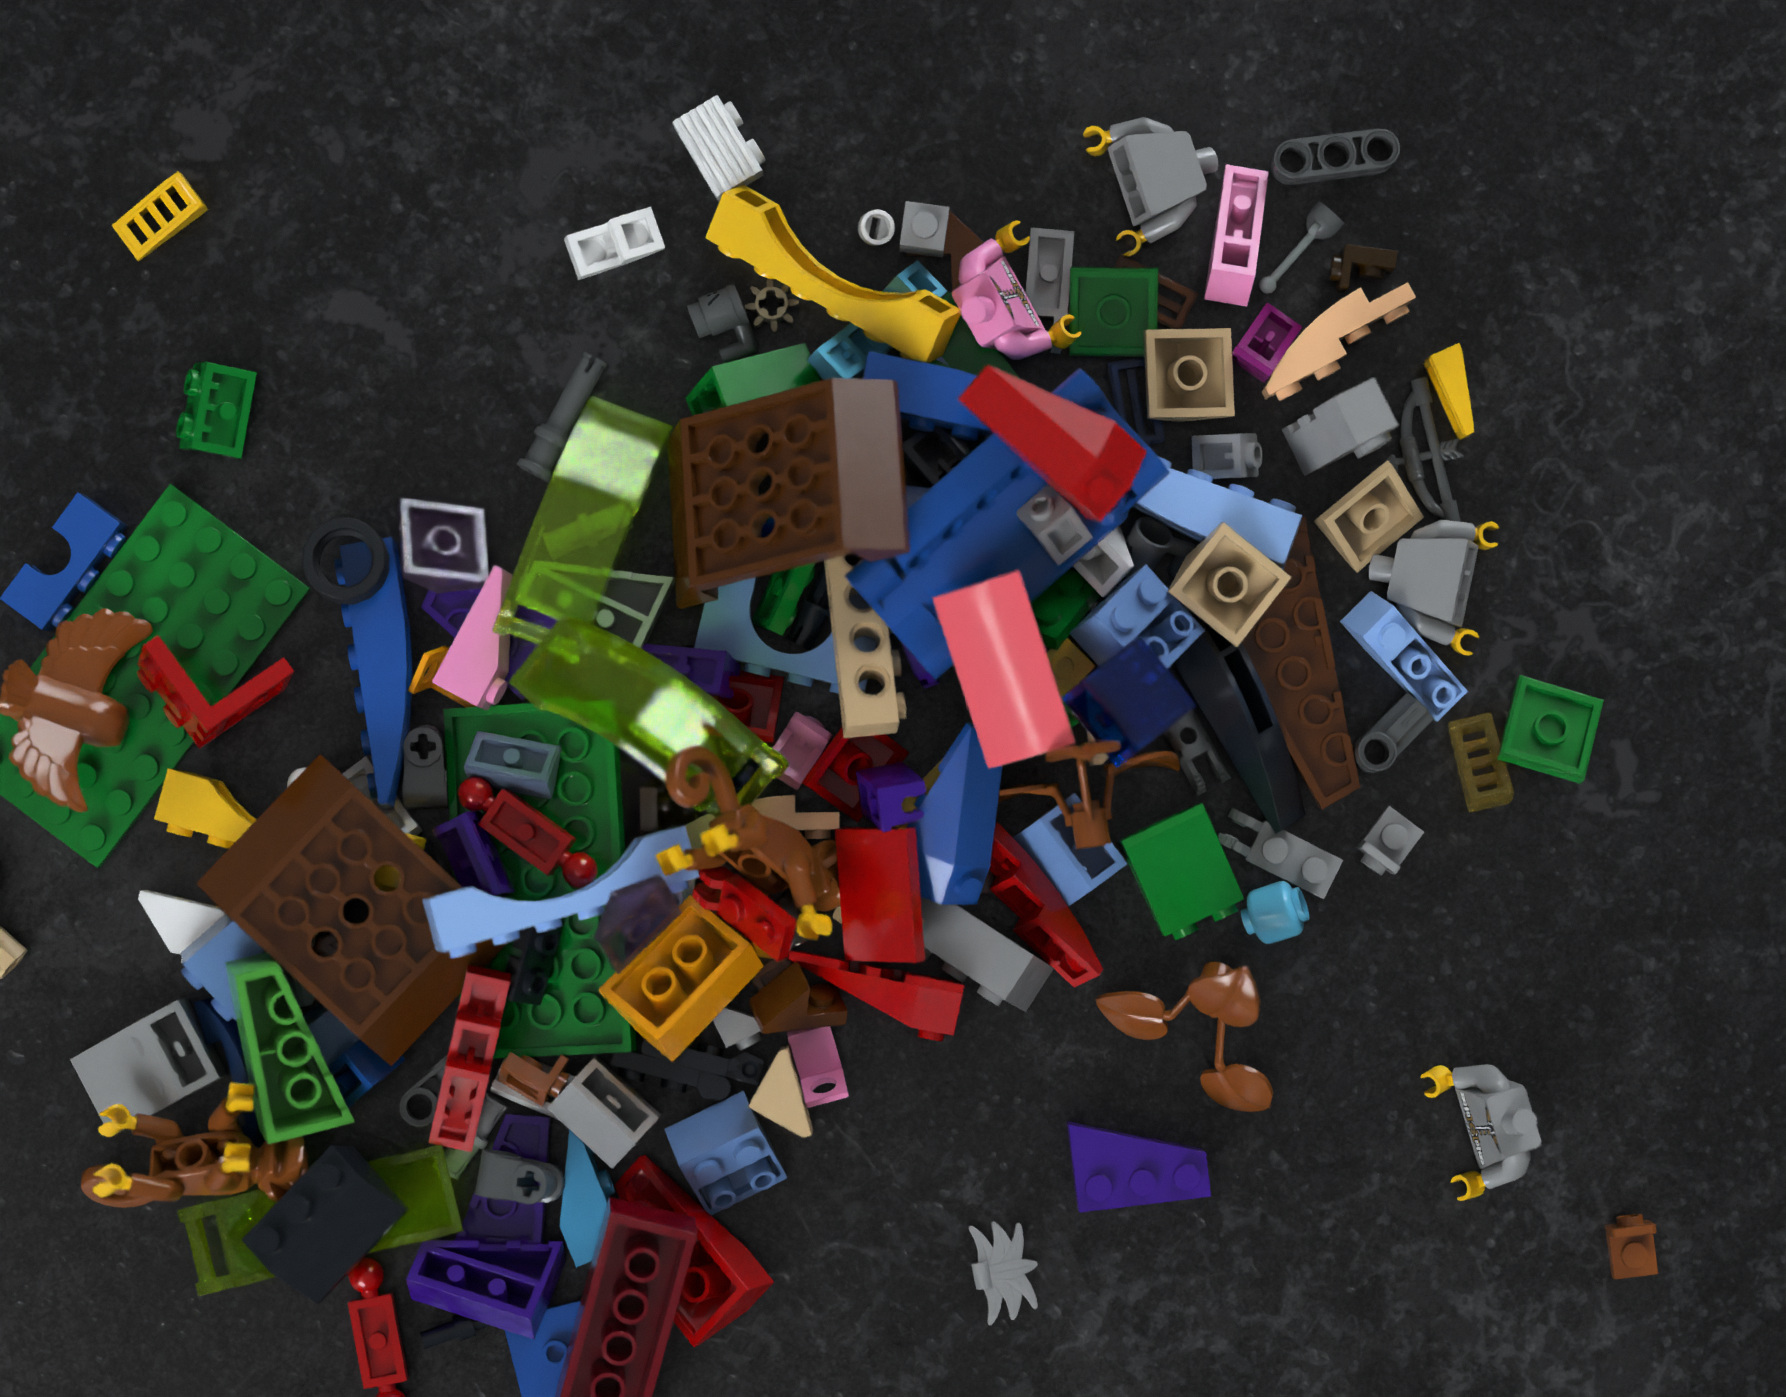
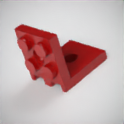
[136,635,294,749]

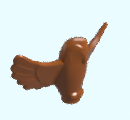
[0,609,153,812]

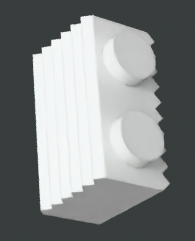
[673,95,766,202]

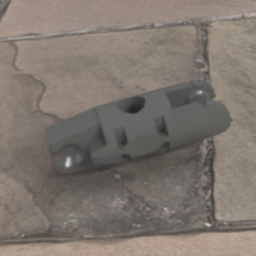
[1153,684,1231,796]

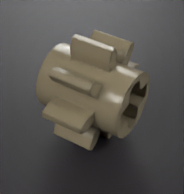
[745,278,800,334]

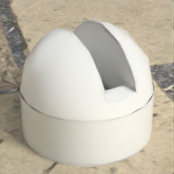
[858,209,895,246]

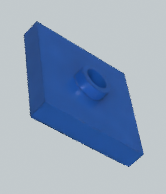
[505,1299,581,1397]

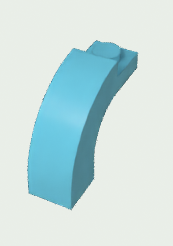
[807,260,947,380]

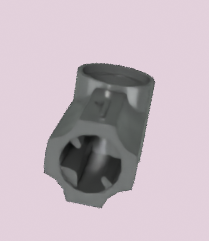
[1352,692,1434,773]

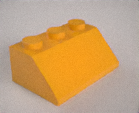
[598,895,764,1062]

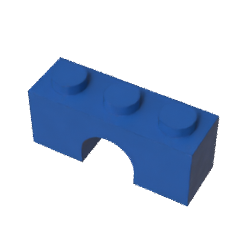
[0,492,128,632]

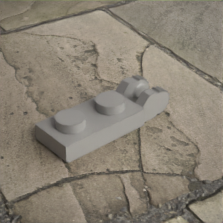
[1025,228,1075,354]
[1218,808,1343,899]

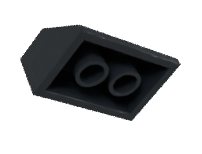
[242,1145,409,1304]

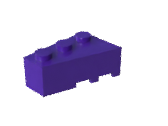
[1066,1121,1211,1213]
[406,1240,566,1339]

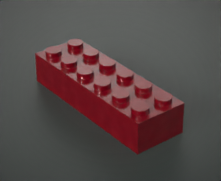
[555,1197,697,1397]

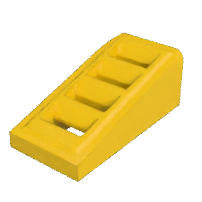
[111,171,209,261]
[1423,343,1474,440]

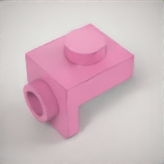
[761,712,832,790]

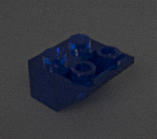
[1061,635,1196,768]

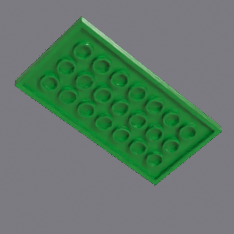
[0,484,312,868]
[443,698,636,1059]

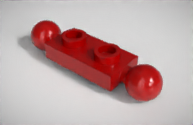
[458,776,597,888]
[347,1258,409,1397]

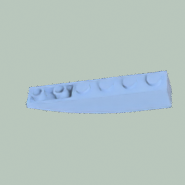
[1132,457,1302,570]

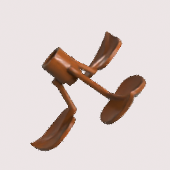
[998,741,1180,849]
[1095,962,1273,1112]

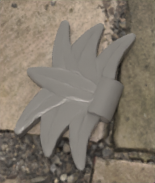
[968,1221,1038,1325]

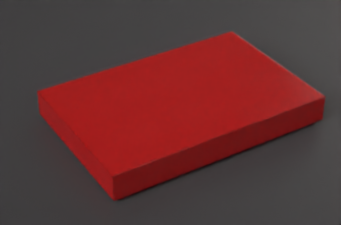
[835,827,925,963]

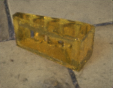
[1448,712,1514,812]

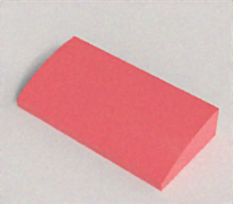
[932,569,1075,769]

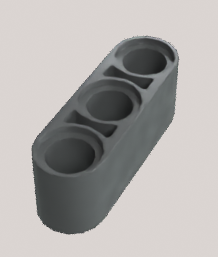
[1270,128,1400,185]

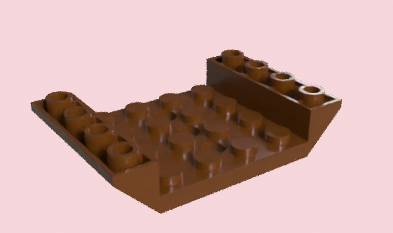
[667,378,910,609]
[196,754,508,1066]

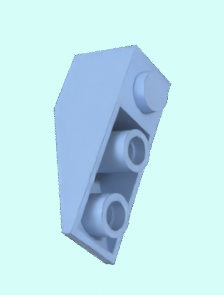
[1340,591,1468,722]

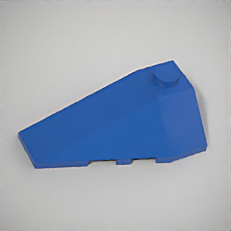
[906,723,1002,905]

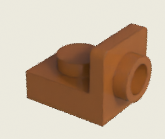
[497,1052,570,1107]
[1605,1214,1658,1279]

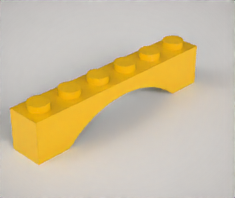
[705,184,961,363]
[154,768,426,892]

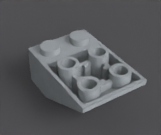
[70,997,228,1134]

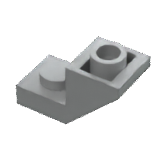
[706,1006,762,1051]

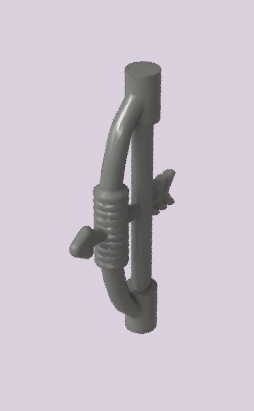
[1383,377,1464,522]

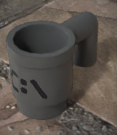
[687,283,759,363]
[1124,517,1196,578]

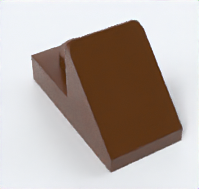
[749,962,848,1034]

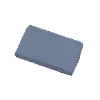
[464,731,561,799]

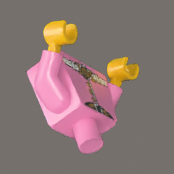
[951,220,1082,360]

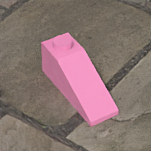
[1204,164,1269,307]
[432,565,513,711]

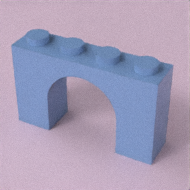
[694,577,877,694]
[181,914,360,1066]

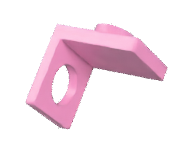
[787,1026,849,1108]

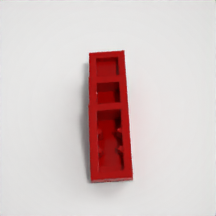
[989,822,1103,987]
[428,965,511,1152]

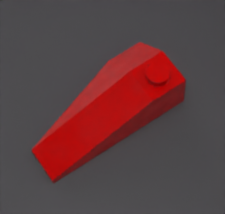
[957,365,1147,522]
[789,949,964,1042]
[614,1155,774,1347]

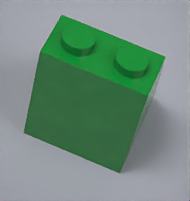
[1117,803,1244,940]

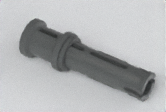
[516,352,608,483]

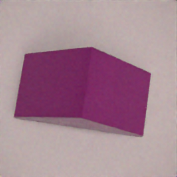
[1232,303,1302,383]

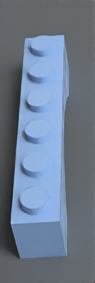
[422,826,699,958]

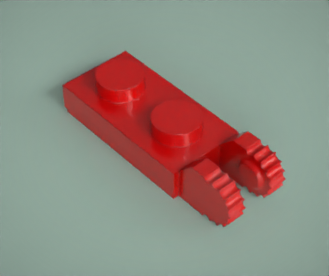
[692,866,797,962]

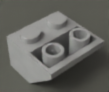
[547,1055,662,1168]

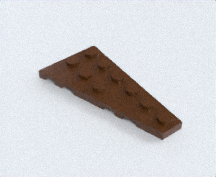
[1242,516,1360,809]

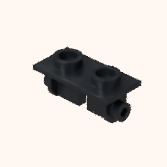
[505,919,565,1005]

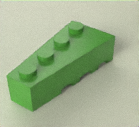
[225,952,355,1144]

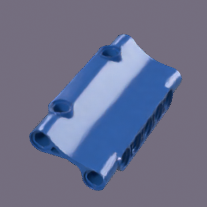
[844,368,1170,680]

